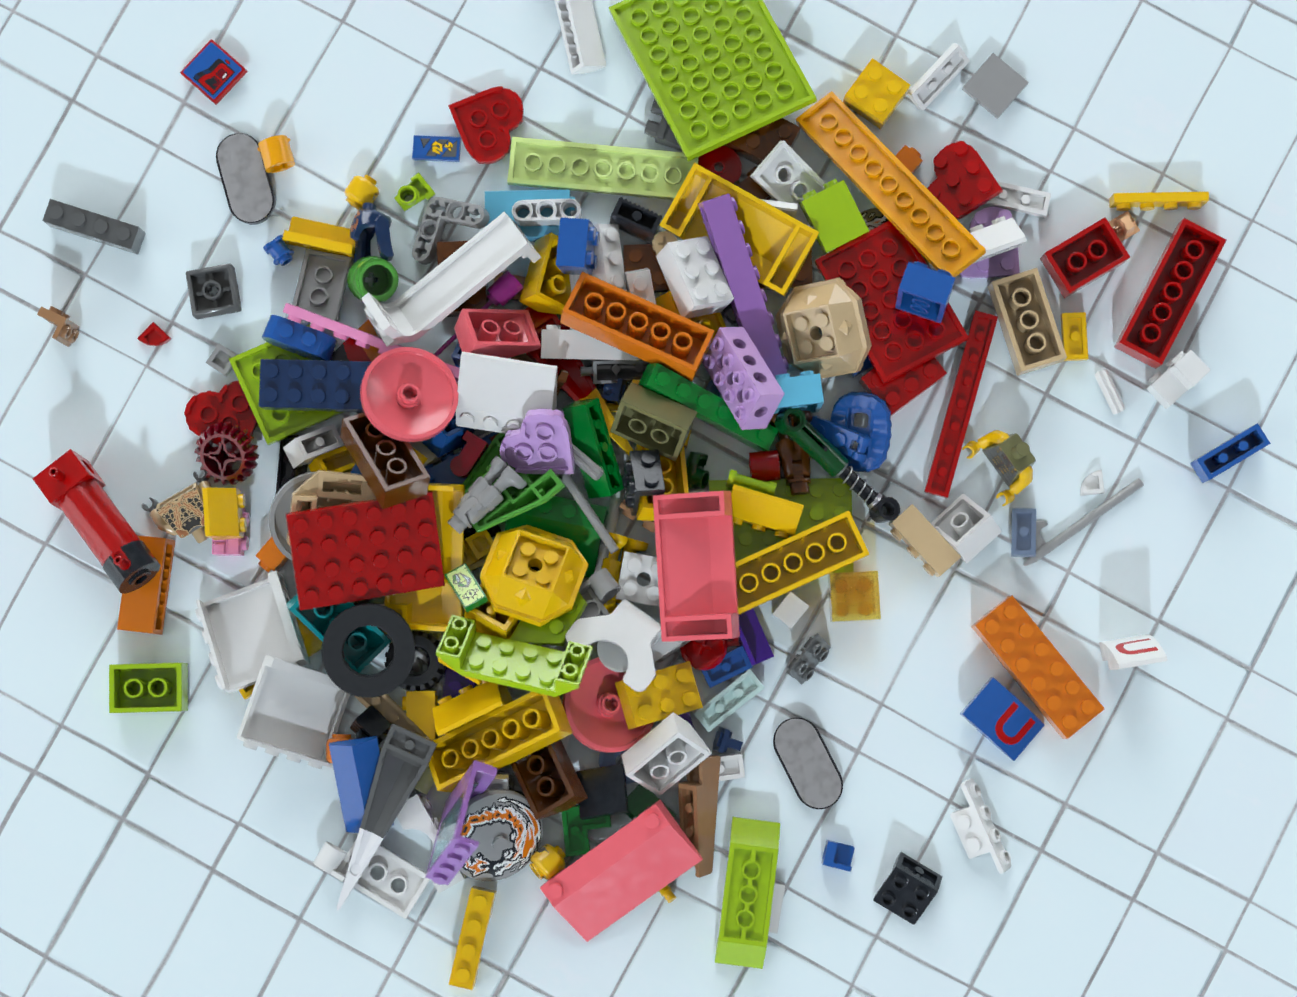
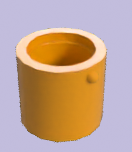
[257,135,295,173]

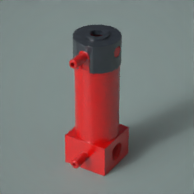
[32,449,160,594]

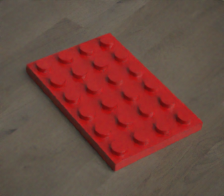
[815,221,969,384]
[285,490,445,611]

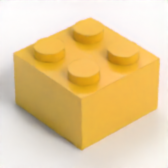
[843,58,911,130]

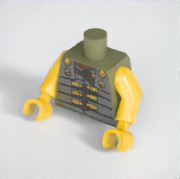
[962,430,1036,506]

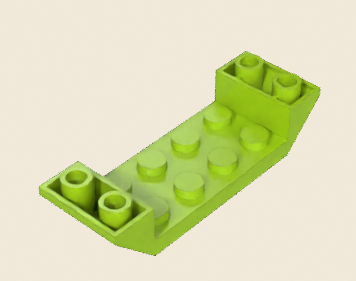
[436,615,593,697]
[714,817,780,969]

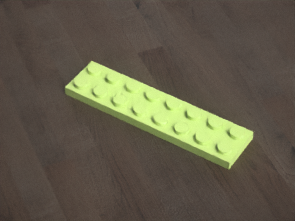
[507,137,698,200]

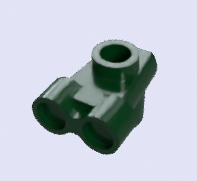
[686,451,710,489]

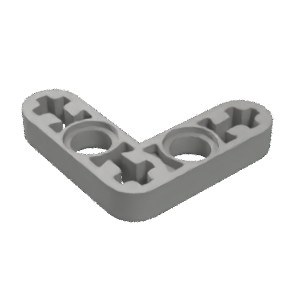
[412,197,490,265]

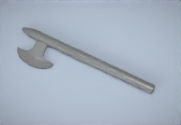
[558,474,619,554]
[1023,478,1144,566]

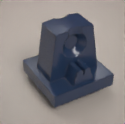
[602,378,630,405]
[712,726,743,753]

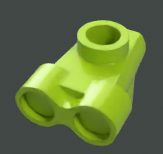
[394,172,435,212]

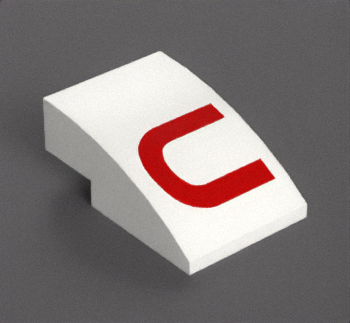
[1099,634,1168,670]

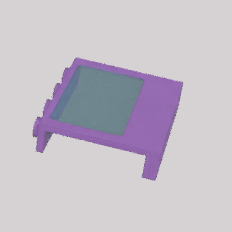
[425,760,498,885]

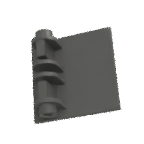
[786,633,831,685]

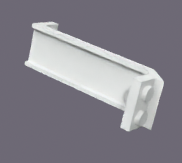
[361,211,541,347]

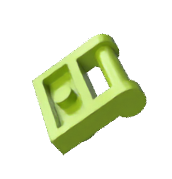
[726,469,777,496]

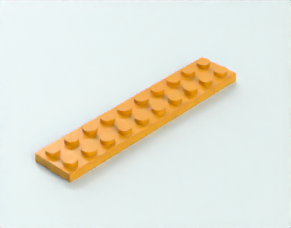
[795,91,986,277]

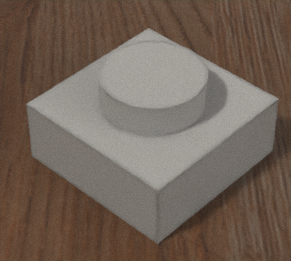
[206,343,236,377]

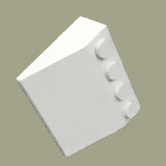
[456,352,558,434]

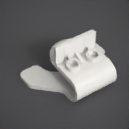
[565,599,661,692]

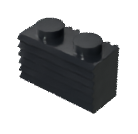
[609,197,662,244]

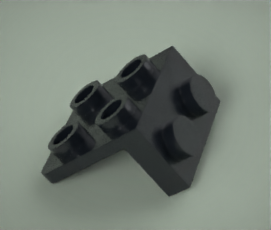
[622,449,665,516]

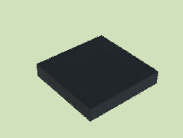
[576,764,629,820]

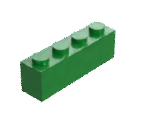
[562,398,623,499]

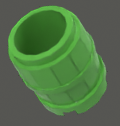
[347,256,399,303]

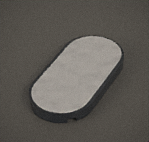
[216,133,276,225]
[773,717,843,809]

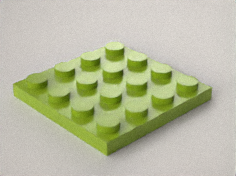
[229,323,344,446]

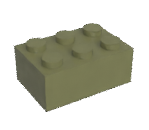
[610,382,697,462]

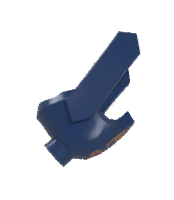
[350,202,394,264]

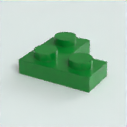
[561,806,612,857]

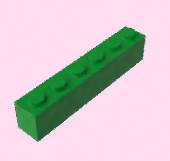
[638,363,778,451]

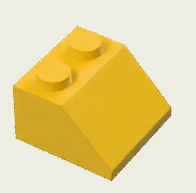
[202,488,247,540]

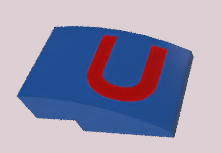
[960,677,1045,761]

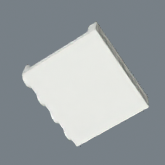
[195,570,310,694]
[236,655,350,769]

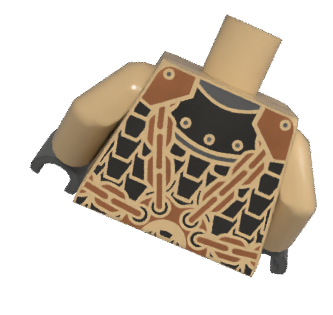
[142,470,212,543]

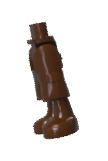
[769,411,813,496]

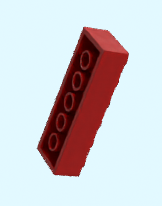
[1114,218,1227,369]

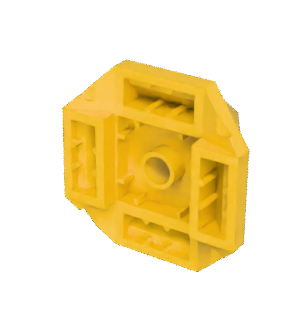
[480,525,588,627]

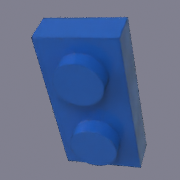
[701,646,753,688]

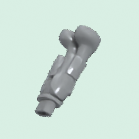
[447,456,527,534]

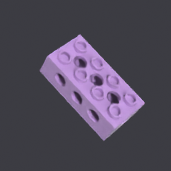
[702,327,784,430]

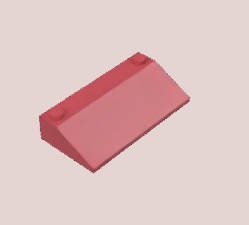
[653,491,740,642]
[540,799,703,942]

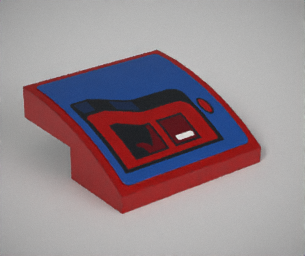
[180,39,248,105]

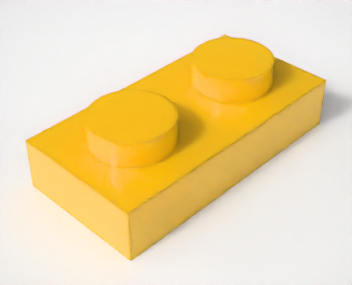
[1060,312,1088,361]

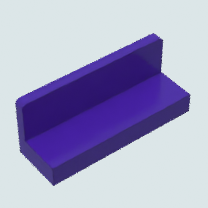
[739,608,774,666]

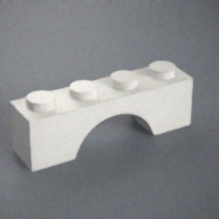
[397,793,467,894]

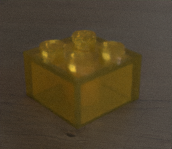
[828,571,881,623]

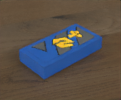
[412,135,461,162]

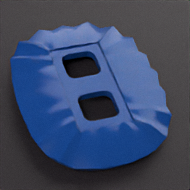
[830,392,892,472]

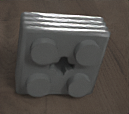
[185,263,242,319]

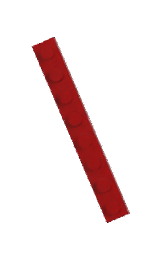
[924,310,998,499]

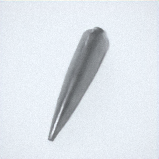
[580,360,651,384]

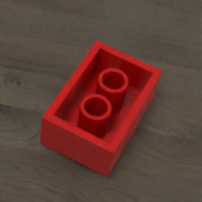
[1040,217,1130,299]
[859,358,947,416]

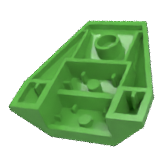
[463,433,565,533]

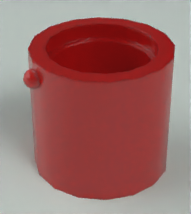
[749,450,780,482]

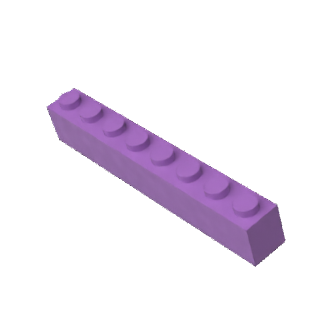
[698,194,789,379]

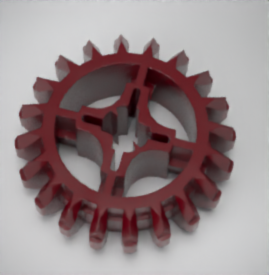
[194,421,259,485]

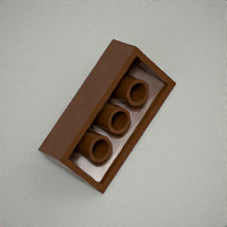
[511,739,588,820]

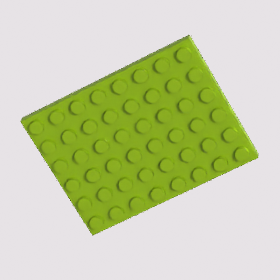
[608,0,817,162]

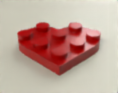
[448,86,524,164]
[927,141,1003,220]
[184,381,258,445]

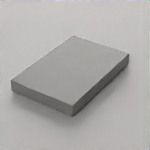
[292,249,353,322]

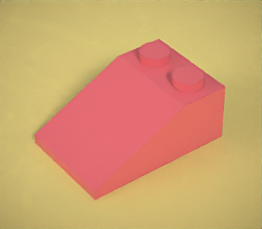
[454,309,541,358]

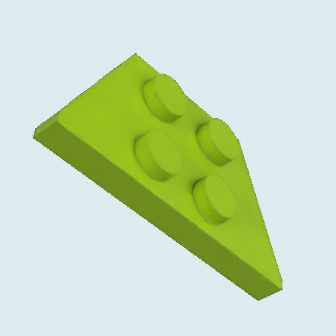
[510,592,587,646]

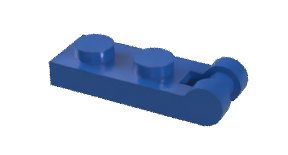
[810,415,872,462]

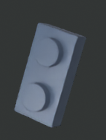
[1011,508,1036,557]

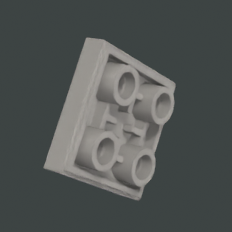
[962,53,1029,119]

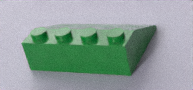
[505,496,608,578]

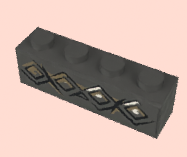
[42,199,146,255]

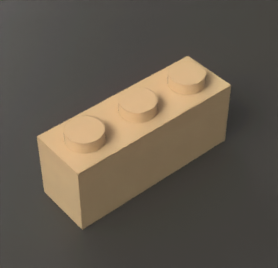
[889,504,961,578]

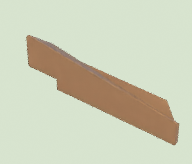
[678,755,721,878]

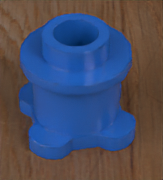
[263,235,294,266]

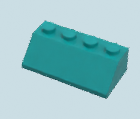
[286,594,391,673]

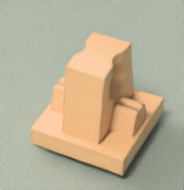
[1109,211,1140,242]

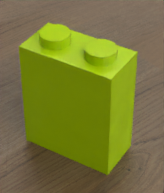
[799,178,869,254]

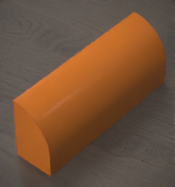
[117,535,175,635]

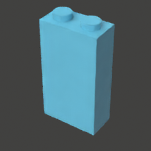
[485,189,575,242]

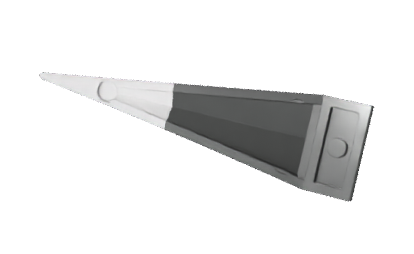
[336,723,438,911]

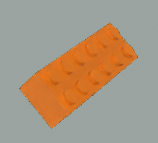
[560,272,714,382]
[971,595,1105,739]

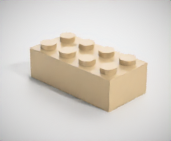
[988,268,1067,376]

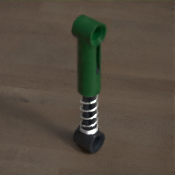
[775,408,900,523]

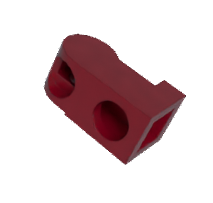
[450,430,489,478]

